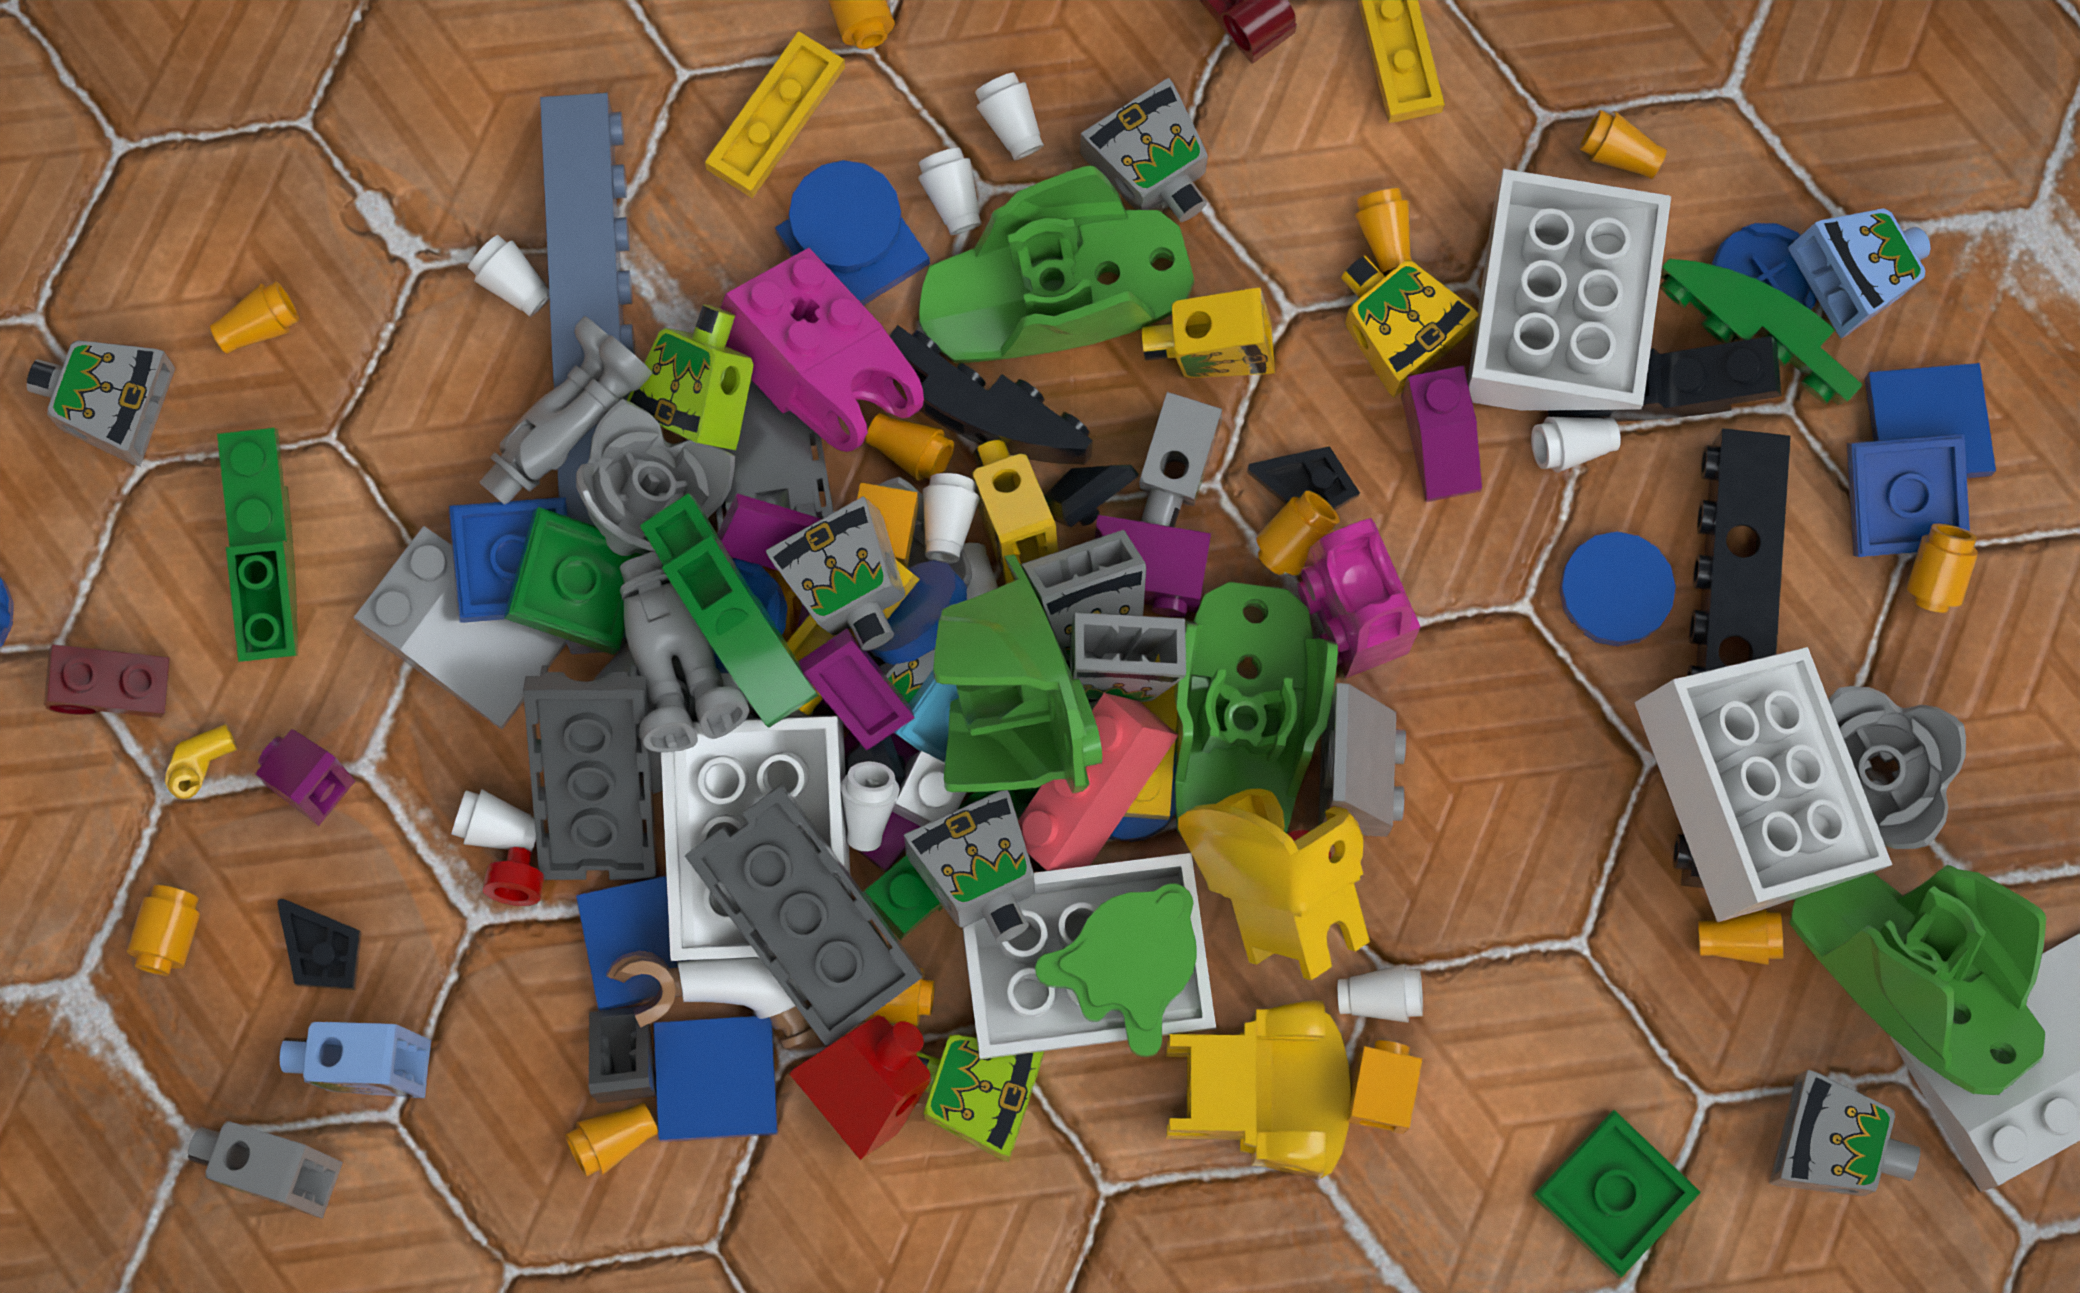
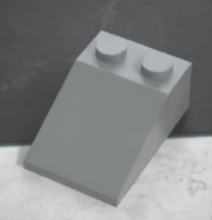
[354,526,567,730]
[1318,683,1406,837]

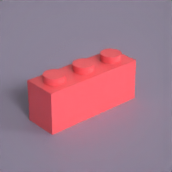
[1018,693,1178,871]

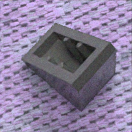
[589,1006,657,1103]

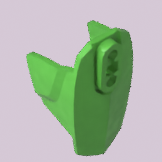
[919,166,1194,363]
[933,554,1102,794]
[1174,582,1338,836]
[1789,864,2046,1095]

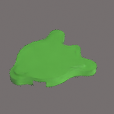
[1035,883,1197,1057]

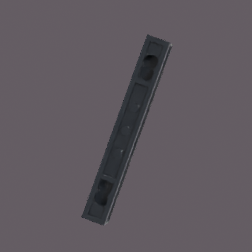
[1673,428,1791,888]

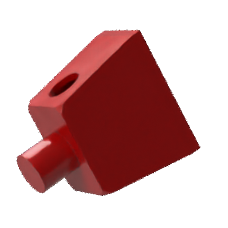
[789,1015,931,1160]

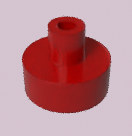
[482,847,545,906]

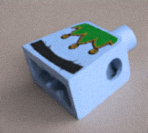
[1787,208,1930,339]
[280,1022,431,1098]

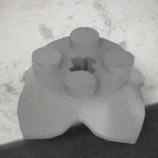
[576,398,735,556]
[1829,686,1966,849]

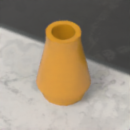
[1579,110,1667,179]
[1354,188,1412,275]
[210,281,299,354]
[865,413,954,481]
[1698,909,1783,965]
[565,1102,658,1177]

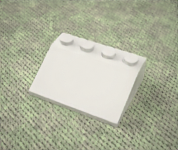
[1467,169,1671,411]
[1634,647,1892,922]
[661,714,851,961]
[962,853,1216,1059]
[1890,933,2080,1192]

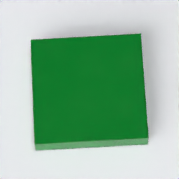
[504,507,644,655]
[1532,1110,1701,1279]

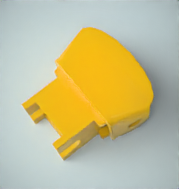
[1178,788,1370,980]
[1166,1000,1351,1180]

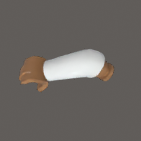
[606,951,817,1048]

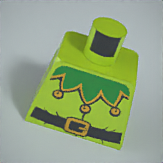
[627,304,754,450]
[916,1035,1044,1162]

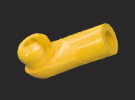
[165,724,237,799]

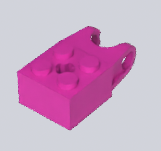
[720,248,924,452]
[1297,518,1421,678]

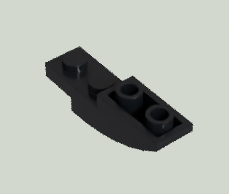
[889,325,1093,465]
[1548,336,1782,422]

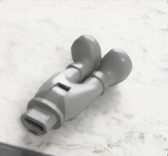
[479,316,652,505]
[620,551,749,752]

